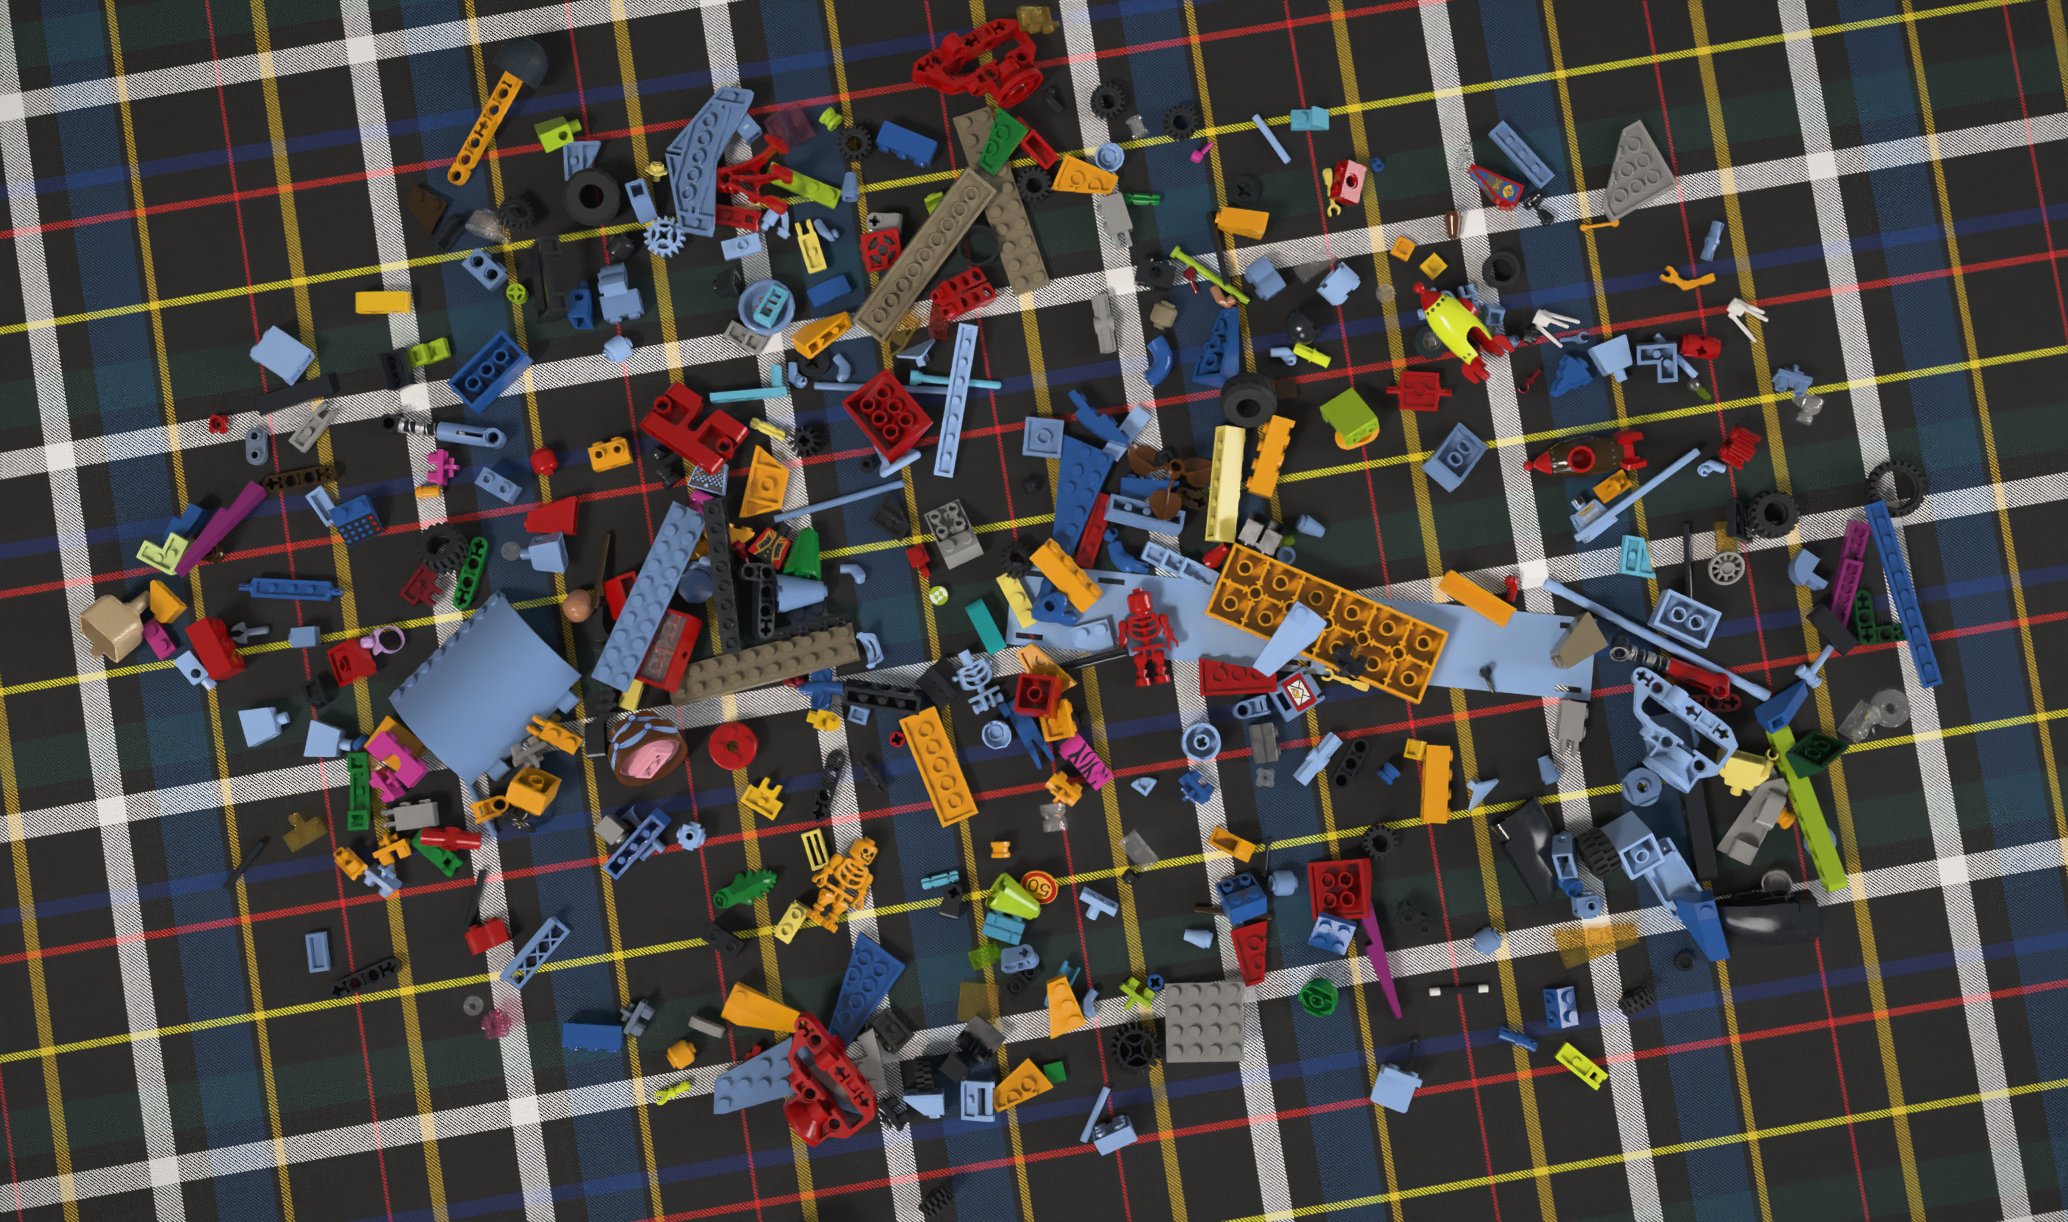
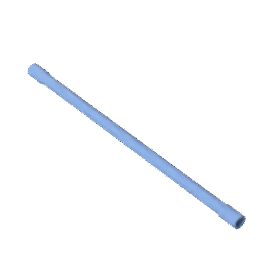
[1542,577,1771,702]

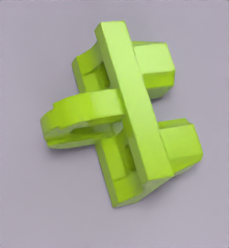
[1119,976,1155,1011]

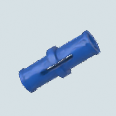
[1497,1026,1538,1052]

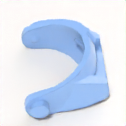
[856,632,884,669]

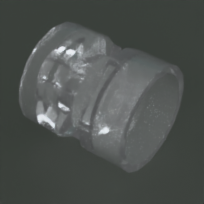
[1040,802,1068,832]

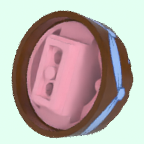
[607,710,687,786]

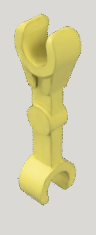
[1322,168,1341,217]
[1321,668,1369,691]

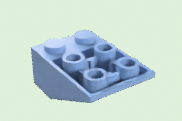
[1092,1115,1138,1156]

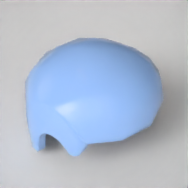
[1095,143,1124,172]
[982,720,1011,749]

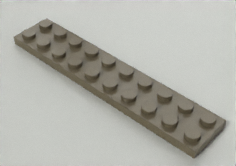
[953,106,1050,298]
[851,166,997,343]
[670,623,860,708]

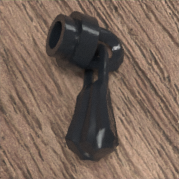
[1523,189,1554,227]

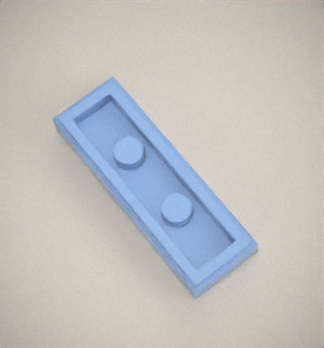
[1102,405,1151,462]

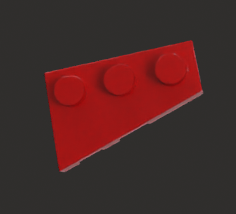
[1229,920,1267,987]

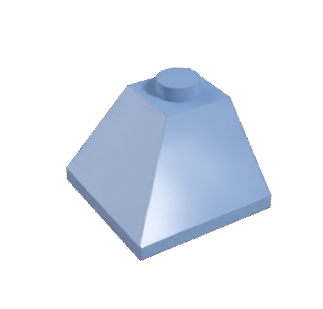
[903,1088,945,1118]

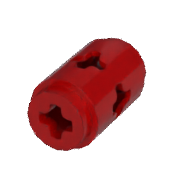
[1677,333,1721,360]

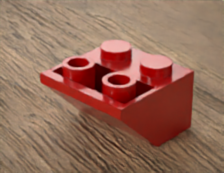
[603,571,639,621]

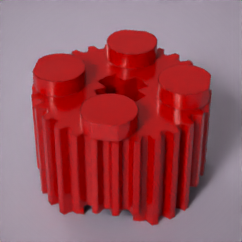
[1717,426,1761,470]

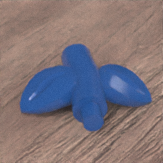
[798,668,845,712]

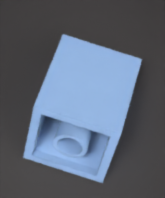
[1600,810,1666,880]

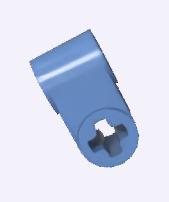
[1232,694,1271,719]
[1001,944,1039,973]

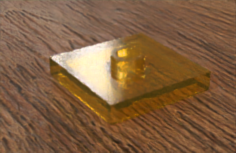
[957,981,999,1024]

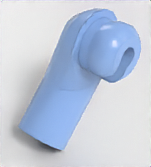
[1698,459,1726,477]

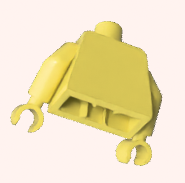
[1716,737,1779,796]

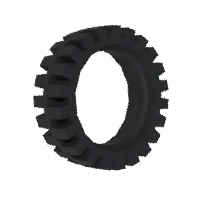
[1864,461,1926,518]

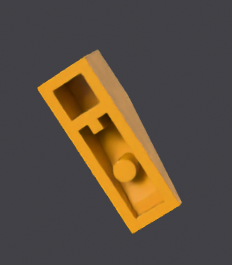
[791,311,853,359]

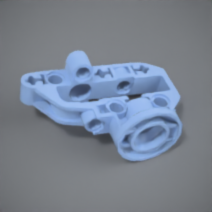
[1631,667,1738,794]

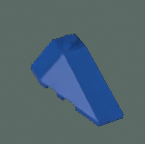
[1192,307,1239,388]
[1673,889,1730,962]

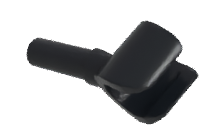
[1479,666,1495,693]

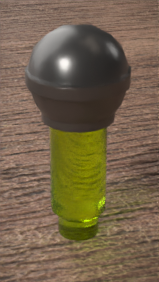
[1686,378,1712,401]

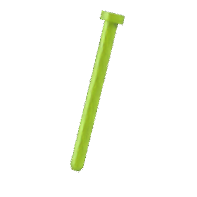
[1170,245,1250,304]

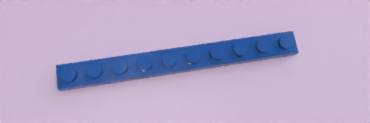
[1863,500,1943,689]

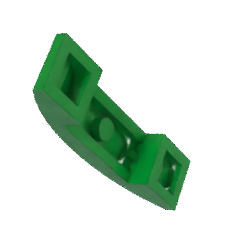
[347,752,372,831]

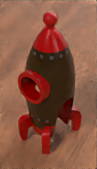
[1523,430,1647,478]

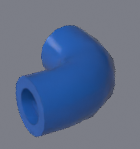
[1143,335,1173,388]

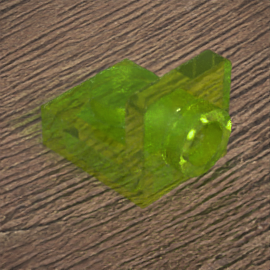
[967,942,1001,971]

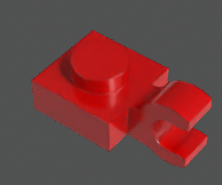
[905,543,931,579]

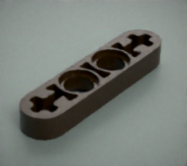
[263,465,339,493]

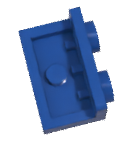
[1543,986,1579,1029]

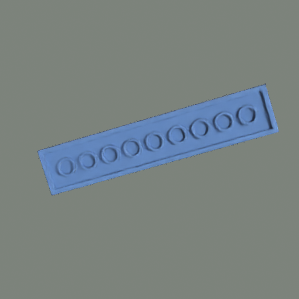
[591,501,705,693]

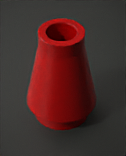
[1202,542,1231,569]

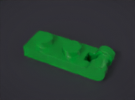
[410,829,463,877]

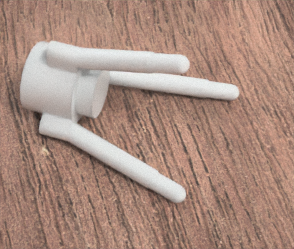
[1726,297,1768,343]
[1532,309,1580,348]

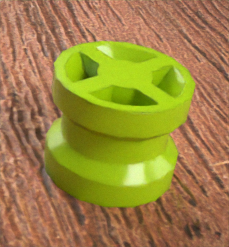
[819,107,843,132]
[506,283,529,305]

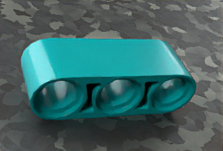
[964,598,1007,655]

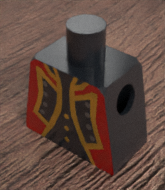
[748,522,793,571]

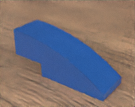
[158,503,210,548]

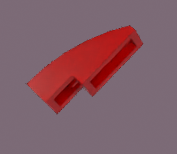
[1016,116,1059,171]

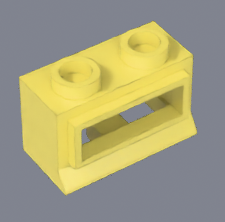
[774,899,812,944]

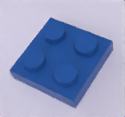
[1307,911,1357,955]

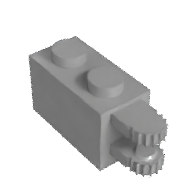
[1097,192,1133,251]
[1554,700,1588,757]
[381,799,440,831]

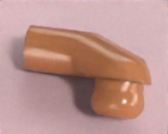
[1210,285,1236,308]

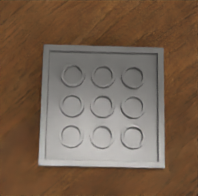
[1165,982,1245,1063]

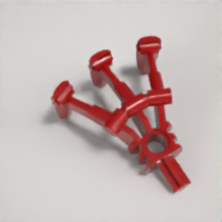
[716,134,793,215]

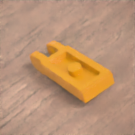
[526,714,583,755]

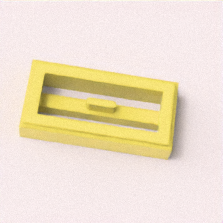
[801,828,830,871]

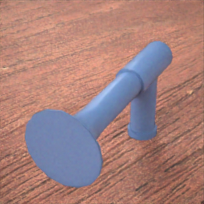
[620,805,666,861]

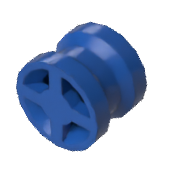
[1376,761,1401,785]

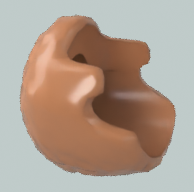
[562,589,594,622]

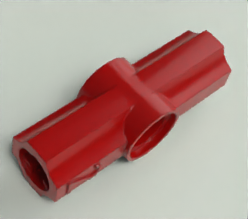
[420,827,482,851]

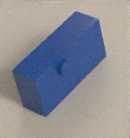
[446,330,534,415]

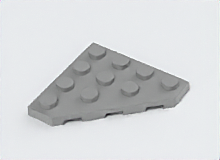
[1601,120,1678,223]

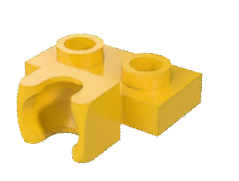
[740,777,783,820]

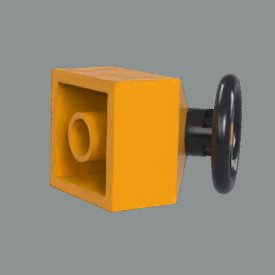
[500,766,561,833]

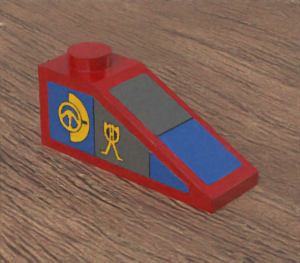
[1467,164,1524,211]

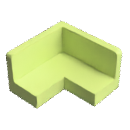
[136,532,196,575]

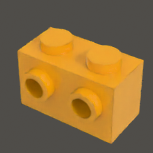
[588,436,634,473]

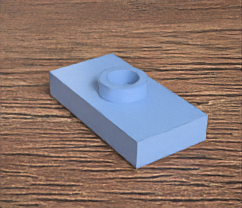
[721,233,763,261]

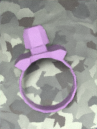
[360,626,405,656]

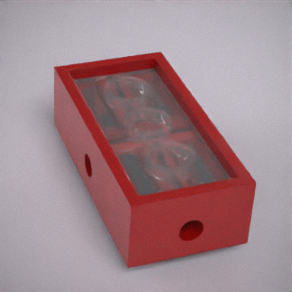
[634,608,703,694]

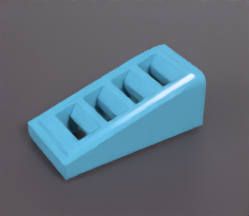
[753,284,789,328]

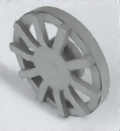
[1708,550,1745,585]

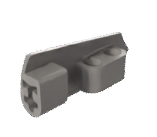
[1716,777,1789,865]

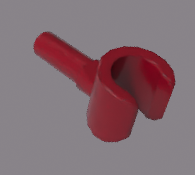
[1183,267,1199,294]

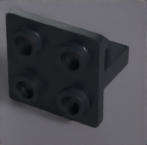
[916,656,969,709]

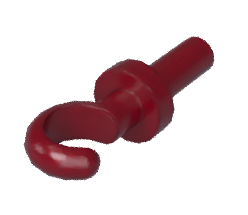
[1518,369,1542,394]

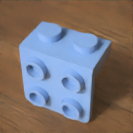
[1370,1063,1422,1113]

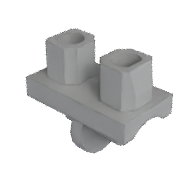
[511,735,547,769]

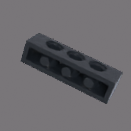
[842,678,923,716]

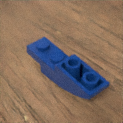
[1068,390,1130,448]

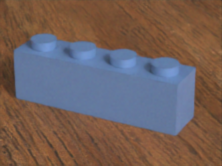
[1103,494,1186,537]

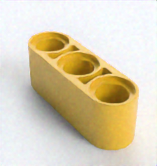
[355,291,412,314]

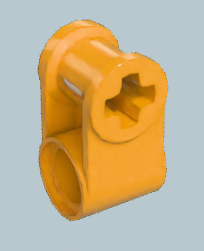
[470,795,509,824]

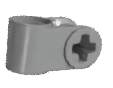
[866,213,903,236]

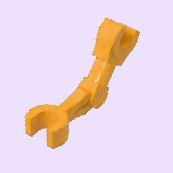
[1659,266,1715,291]

